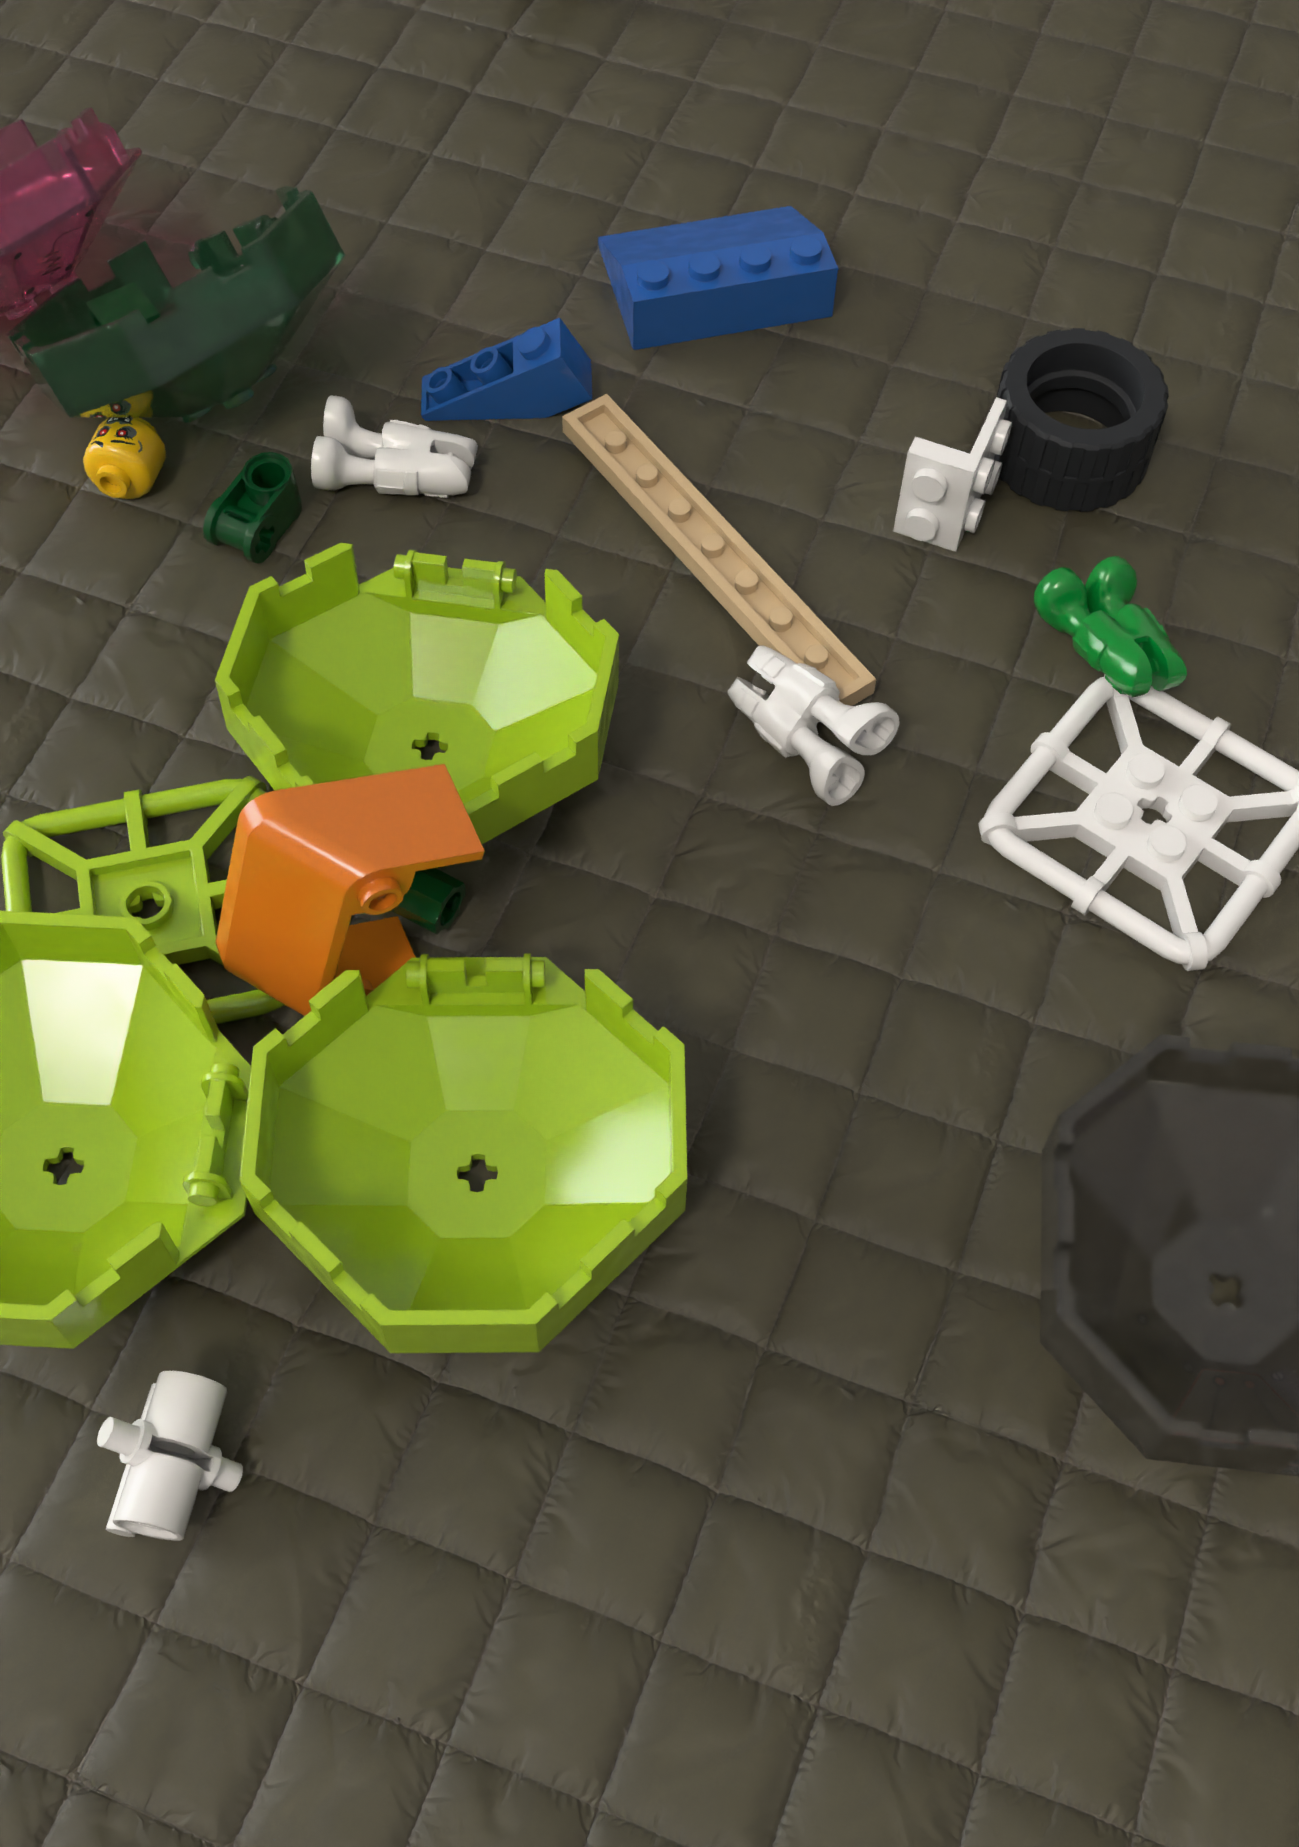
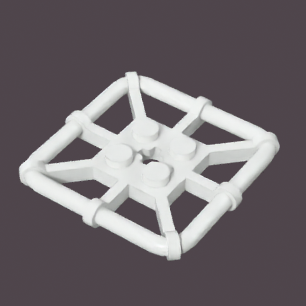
[978,674,1299,971]

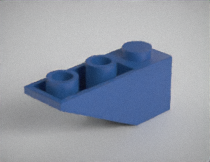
[421,318,593,421]

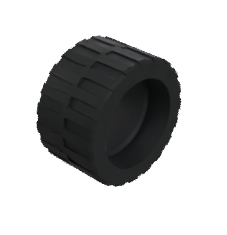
[994,328,1169,512]

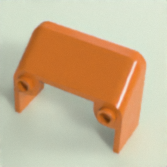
[216,764,485,1016]

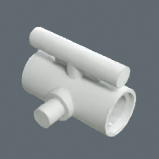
[97,1371,243,1541]

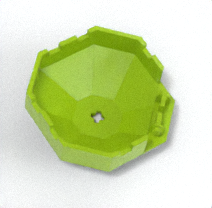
[215,543,619,844]
[0,911,251,1349]
[240,953,687,1353]

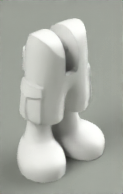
[311,395,478,498]
[728,645,899,806]

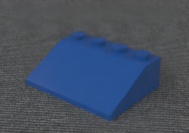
[598,206,838,350]

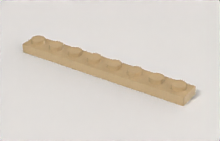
[562,394,876,706]

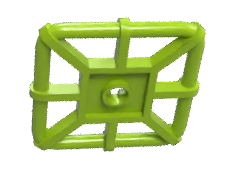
[1,776,286,1024]

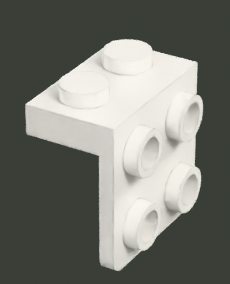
[893,397,1012,552]

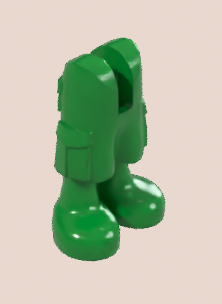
[1034,556,1187,698]

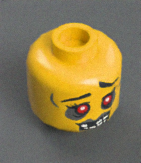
[83,415,166,499]

